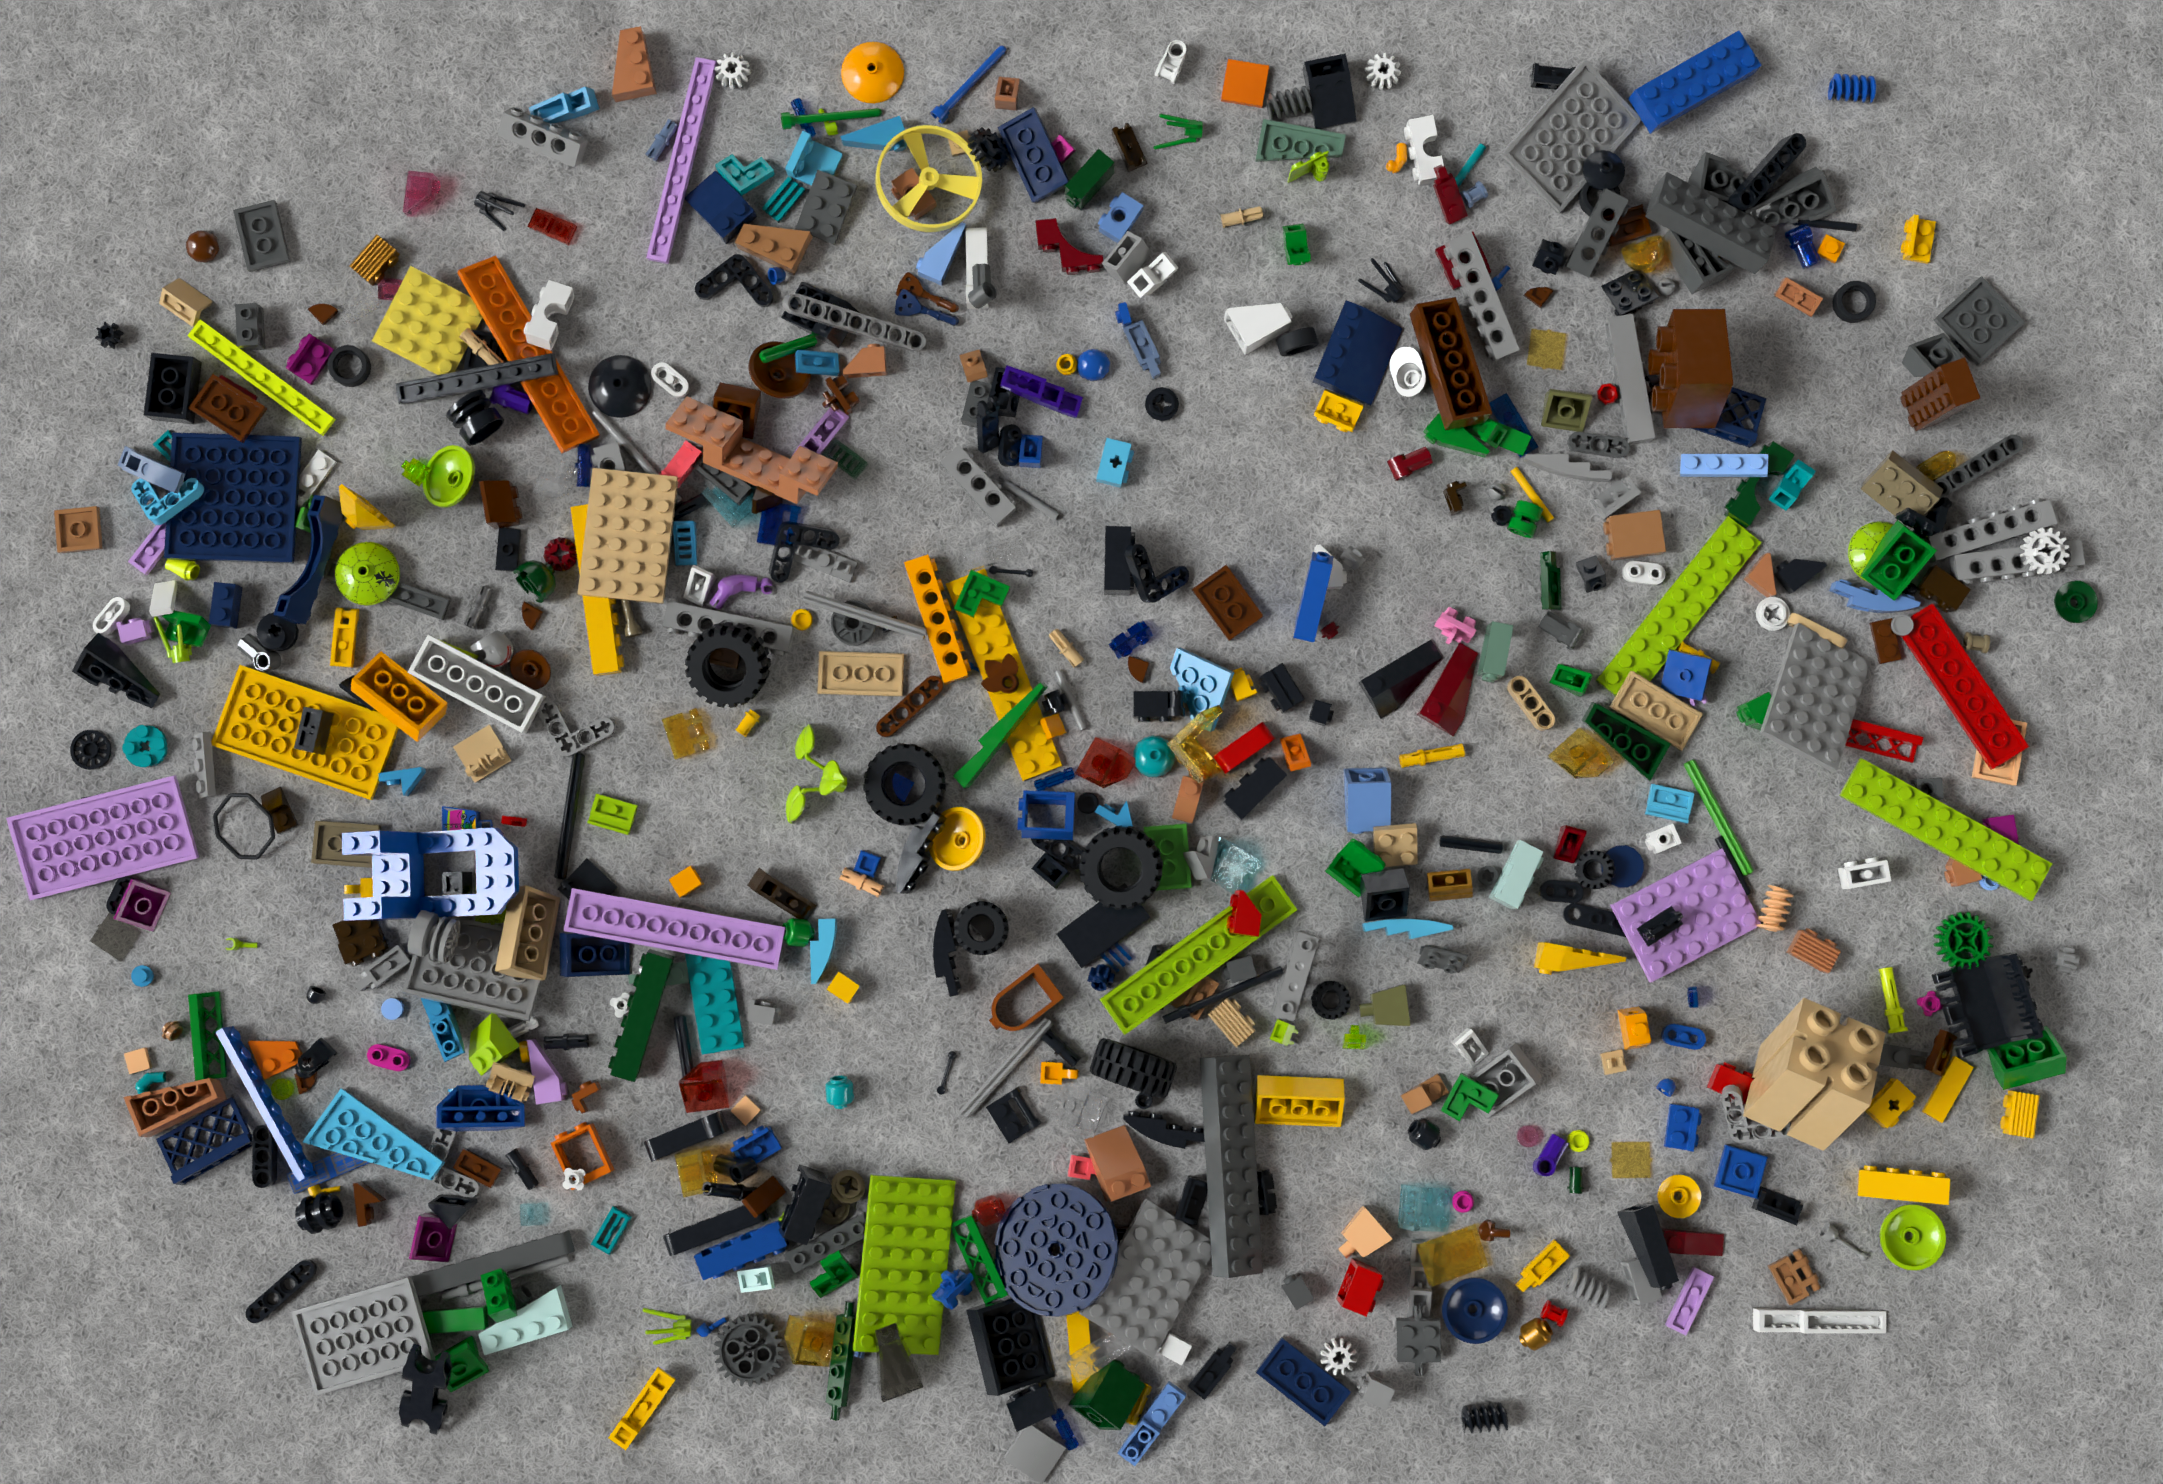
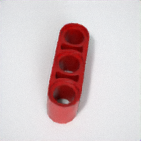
[1213,722,1275,774]

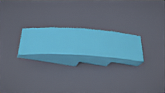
[1362,919,1453,939]

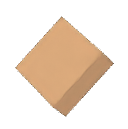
[124,1047,152,1074]
[731,1095,761,1126]

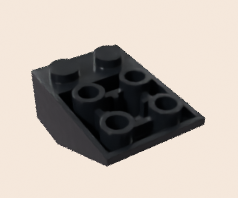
[1302,53,1357,129]
[781,282,860,348]

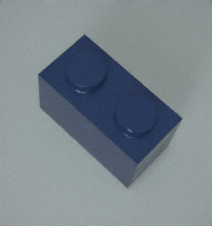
[209,582,243,629]

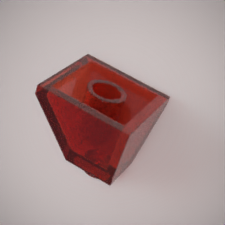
[1074,737,1136,788]
[679,1060,729,1113]

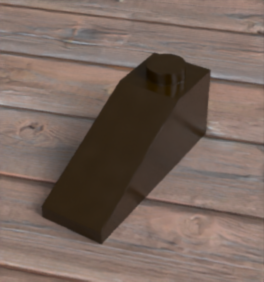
[747,868,817,920]

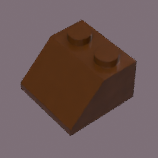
[713,382,761,439]
[479,480,523,529]

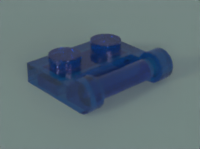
[757,504,802,549]

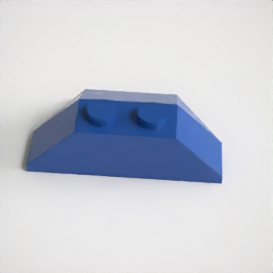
[436,1085,525,1131]

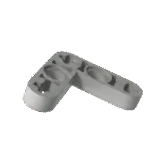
[538,700,616,757]
[1722,1085,1791,1143]
[422,1128,481,1198]

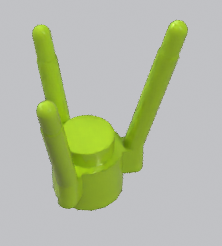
[154,616,192,663]
[642,1308,691,1345]

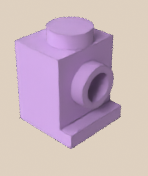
[116,618,154,645]

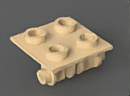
[453,724,512,783]
[485,1062,535,1102]

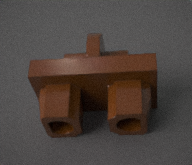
[822,375,860,415]

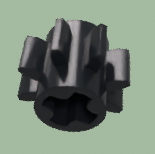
[95,322,124,349]
[1042,690,1068,715]

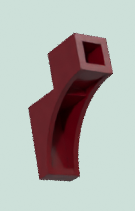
[1035,218,1104,275]

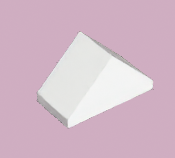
[683,565,717,607]
[1451,1028,1489,1067]

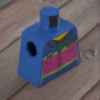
[442,806,493,831]

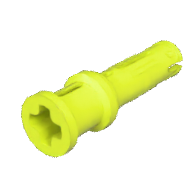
[1878,967,1908,1034]

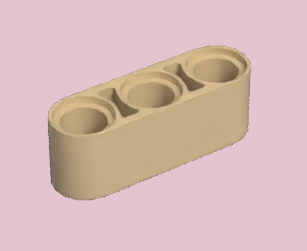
[1507,676,1555,731]

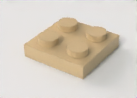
[1373,823,1418,867]

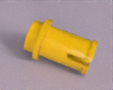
[735,709,760,737]

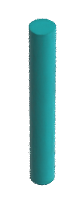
[1455,143,1486,188]

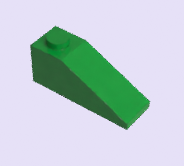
[1423,412,1490,458]

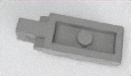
[354,944,412,992]

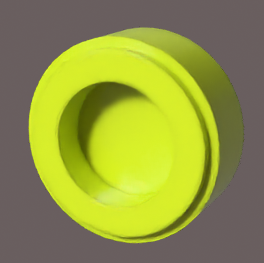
[1567,1130,1589,1152]

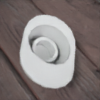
[1390,347,1427,397]

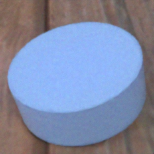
[381,998,404,1020]

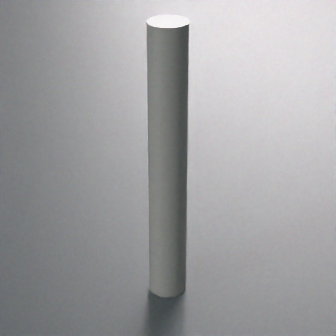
[1002,480,1060,520]
[1054,669,1087,731]

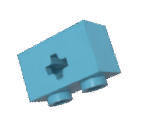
[1096,438,1134,488]

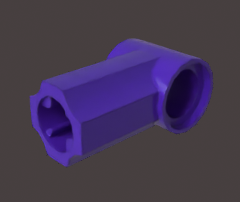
[489,385,533,415]
[1533,1134,1569,1176]

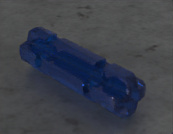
[791,98,816,138]
[1034,767,1075,791]
[1051,1408,1079,1450]

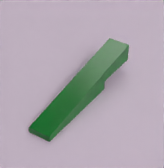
[953,682,1048,788]
[422,1305,489,1334]

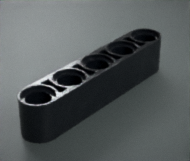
[1728,133,1806,211]
[663,1205,769,1256]

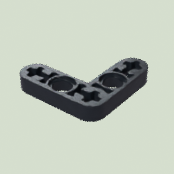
[695,254,773,307]
[769,521,840,583]
[1125,544,1189,603]

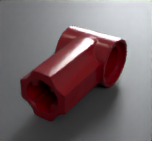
[1387,446,1433,481]

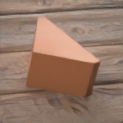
[995,77,1020,110]
[1744,553,1776,598]

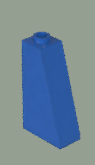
[1293,552,1334,642]

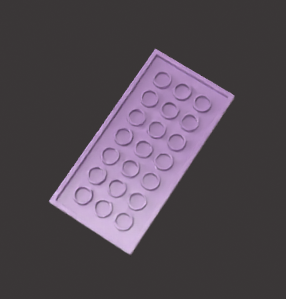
[6,775,199,900]

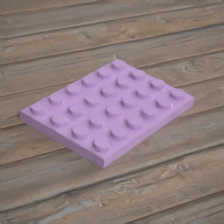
[1610,848,1761,982]

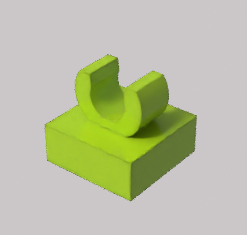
[1270,1019,1298,1046]

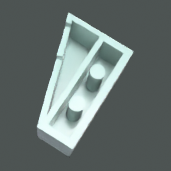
[1489,840,1544,909]

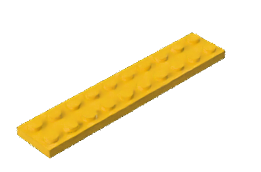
[946,569,1062,781]

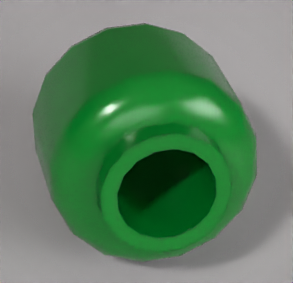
[782,918,815,947]

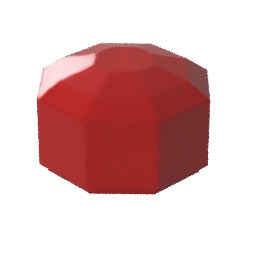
[1597,383,1618,405]

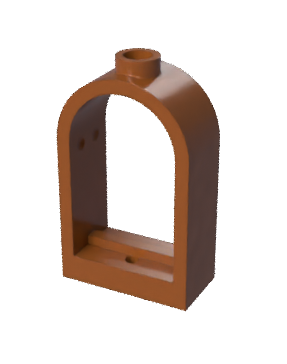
[989,964,1064,1031]

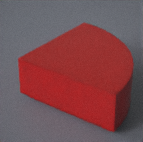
[501,815,527,827]

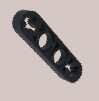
[245,1259,317,1323]

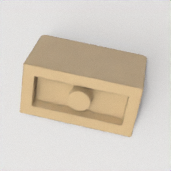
[159,278,212,327]

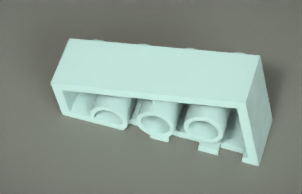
[478,1285,573,1355]

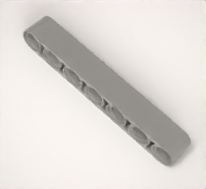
[783,294,926,351]

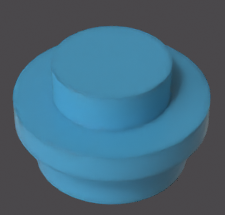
[131,965,154,987]

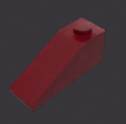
[1661,1228,1724,1256]

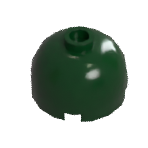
[513,560,556,603]

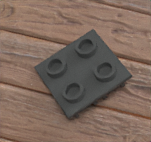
[1417,945,1468,974]

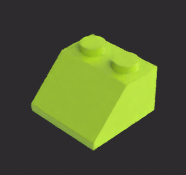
[469,1013,520,1076]

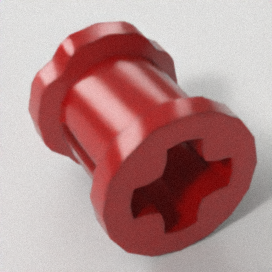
[1540,1300,1568,1327]

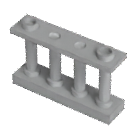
[1270,932,1319,1022]

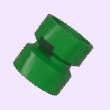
[1507,500,1543,538]

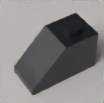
[1773,559,1827,594]

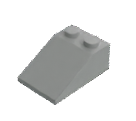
[1470,1042,1542,1118]

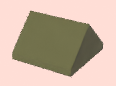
[1541,389,1592,432]

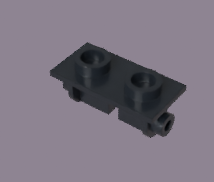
[1636,906,1683,947]
[1257,1169,1277,1215]

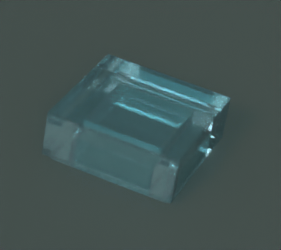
[520,1203,543,1226]

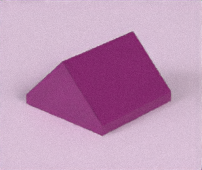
[113,879,171,932]
[409,1213,457,1262]

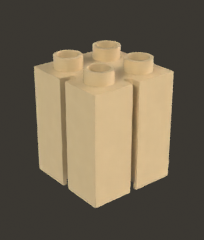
[1743,998,1886,1151]

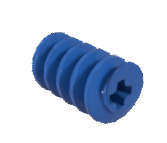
[1828,73,1876,103]

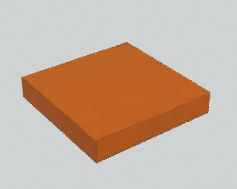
[1221,59,1269,108]

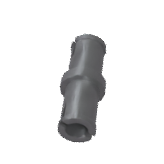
[463,585,493,630]

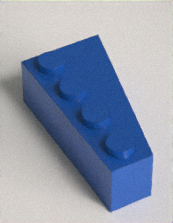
[694,1220,789,1280]

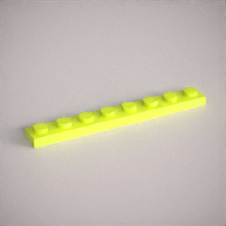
[187,319,336,436]

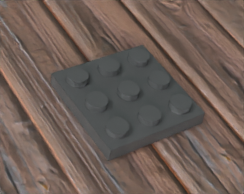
[1933,276,2025,366]

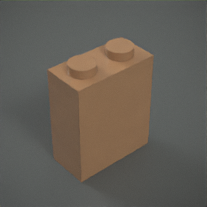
[1603,510,1666,561]

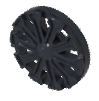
[70,730,111,770]

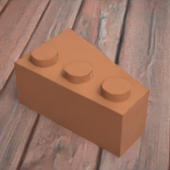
[612,26,657,102]

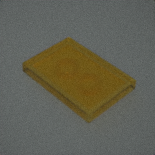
[1416,1224,1488,1287]

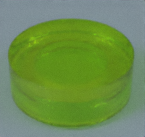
[271,1078,294,1100]

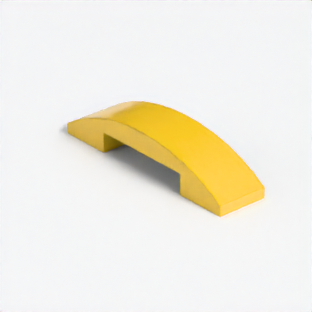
[1067,1312,1093,1393]
[608,1366,676,1451]

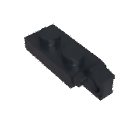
[1187,1342,1236,1400]

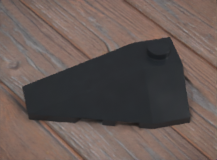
[72,633,161,708]

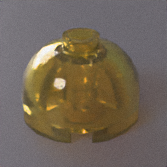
[1621,235,1665,274]

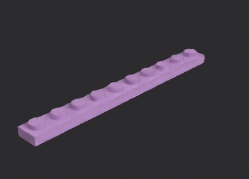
[646,57,718,264]

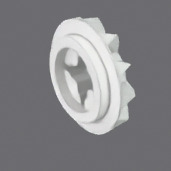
[1755,597,1790,631]

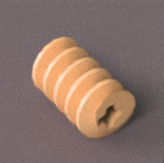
[1756,885,1794,932]

